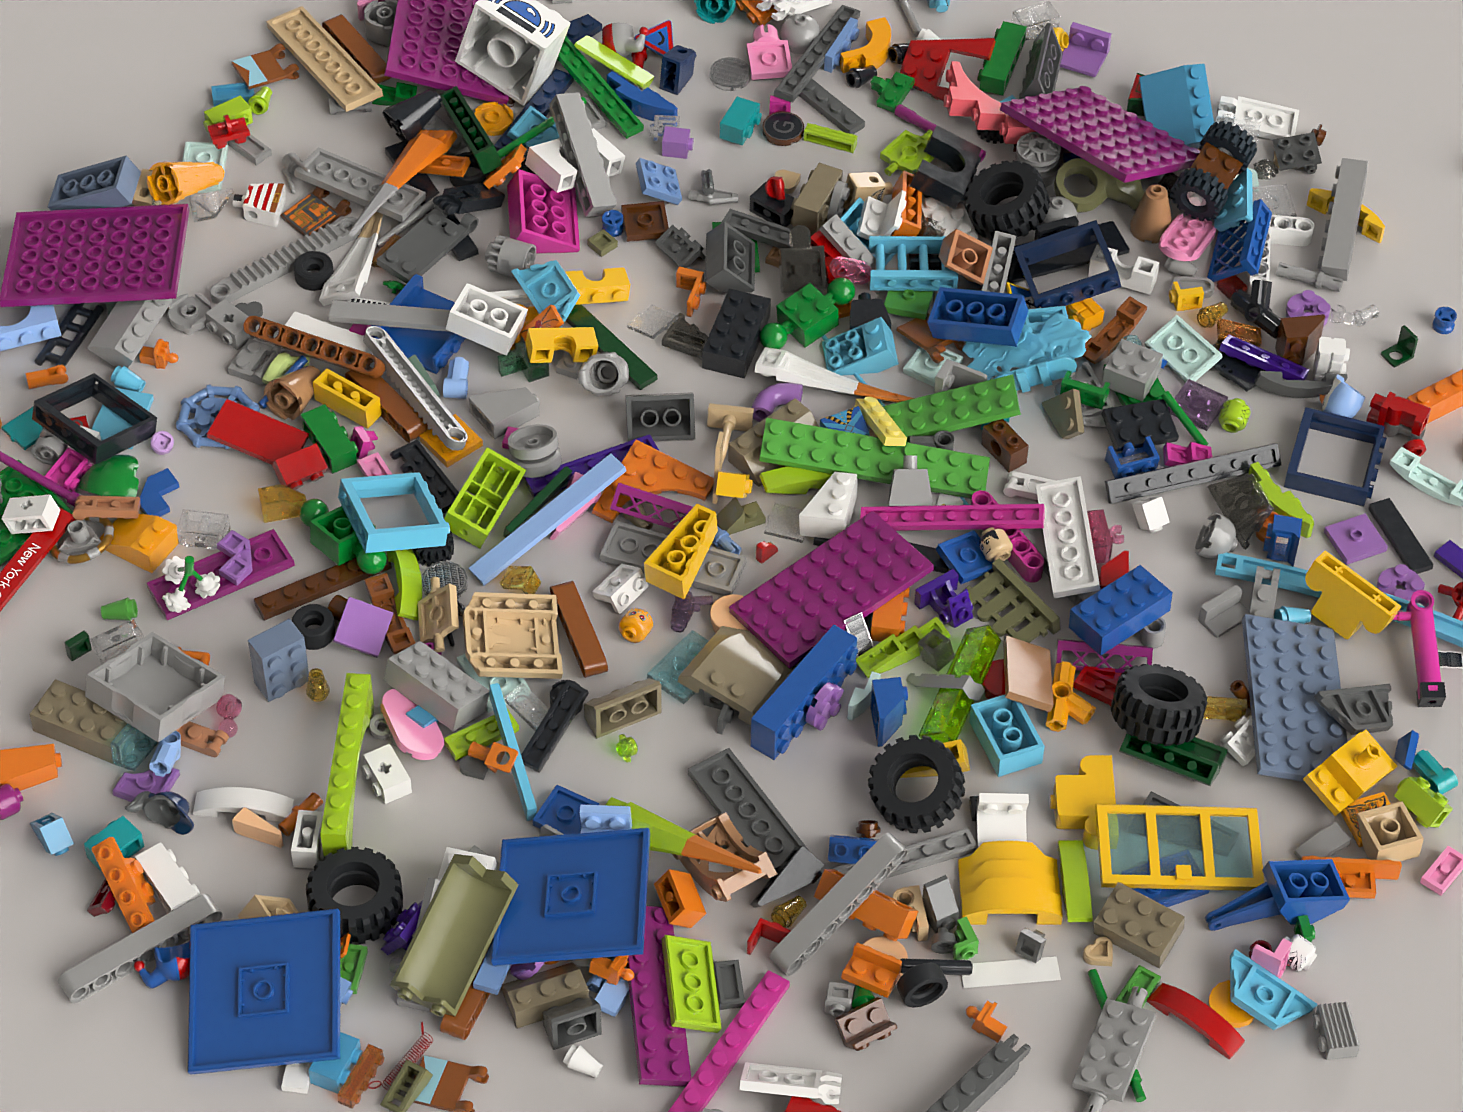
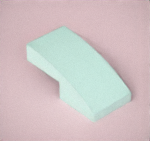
[847,672,881,721]

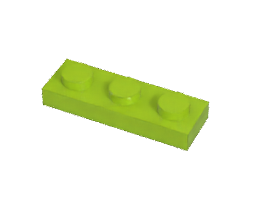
[444,708,519,761]

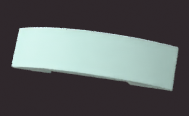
[1389,447,1463,507]

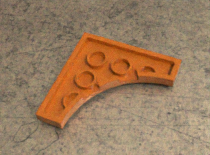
[592,439,714,523]

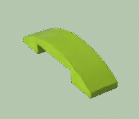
[387,549,422,621]

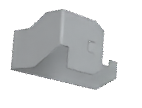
[906,673,985,708]

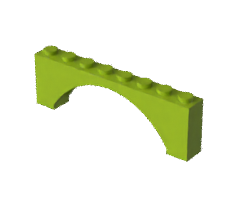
[320,673,374,856]

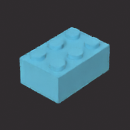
[969,695,1045,777]

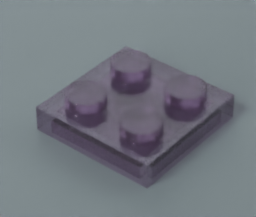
[1168,379,1228,431]

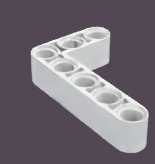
[1247,215,1314,295]

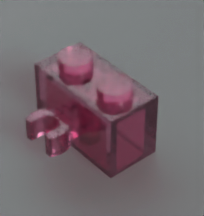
[1087,509,1124,564]

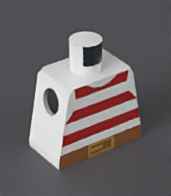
[233,183,286,228]

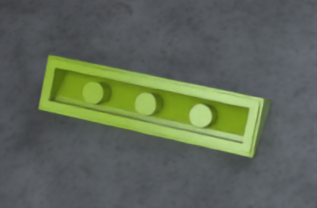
[574,36,654,89]

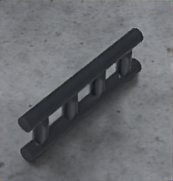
[35,303,104,366]

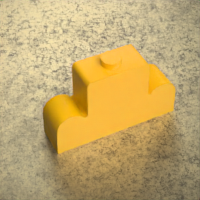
[1305,550,1402,640]
[1050,755,1119,850]

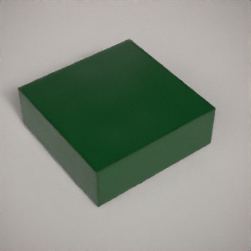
[64,630,92,661]

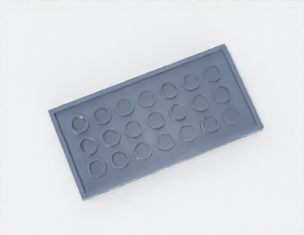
[1242,614,1347,782]

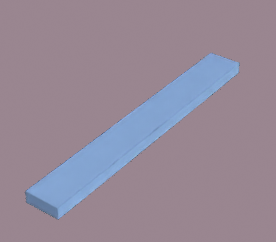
[469,453,627,586]

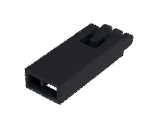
[433,182,505,215]

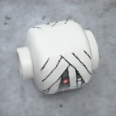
[1285,934,1317,972]

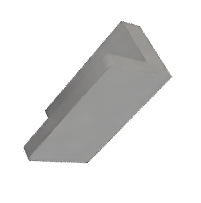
[1198,585,1250,638]

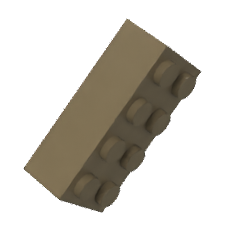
[29,679,140,765]

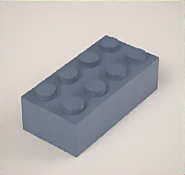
[48,156,141,211]

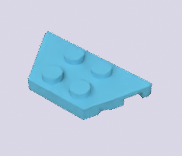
[1214,168,1253,232]
[511,260,581,328]
[1230,949,1317,1030]

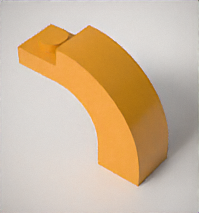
[840,17,891,73]

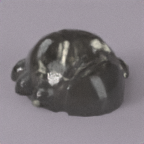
[1253,159,1279,180]

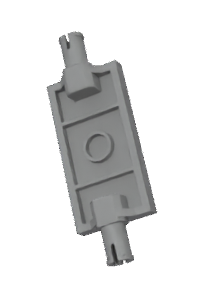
[1073,986,1156,1112]

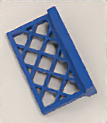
[1207,199,1272,282]

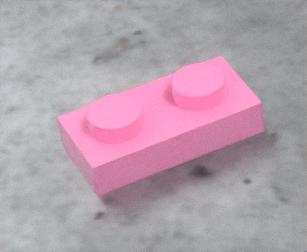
[357,452,392,477]
[1420,846,1463,896]

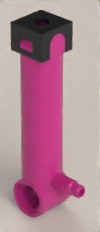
[1393,590,1446,707]

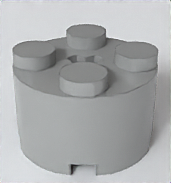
[364,0,397,47]

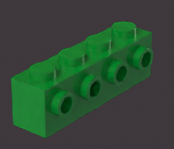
[977,21,1027,96]

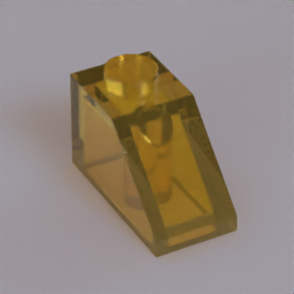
[258,484,307,523]

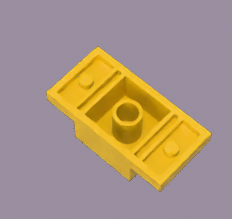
[1303,730,1398,816]

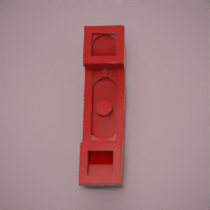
[1147,983,1245,1060]

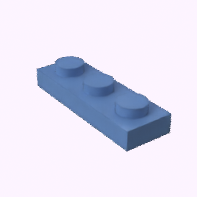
[824,17,860,73]

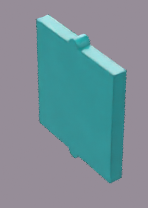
[2,407,43,450]

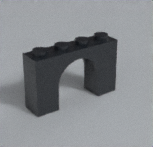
[910,125,982,209]

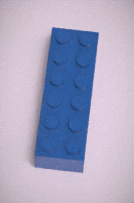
[750,625,858,760]

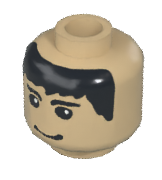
[979,527,1013,562]

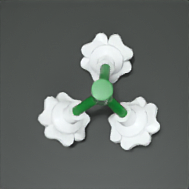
[162,556,220,613]

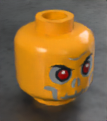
[619,608,653,643]

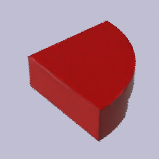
[756,541,778,564]

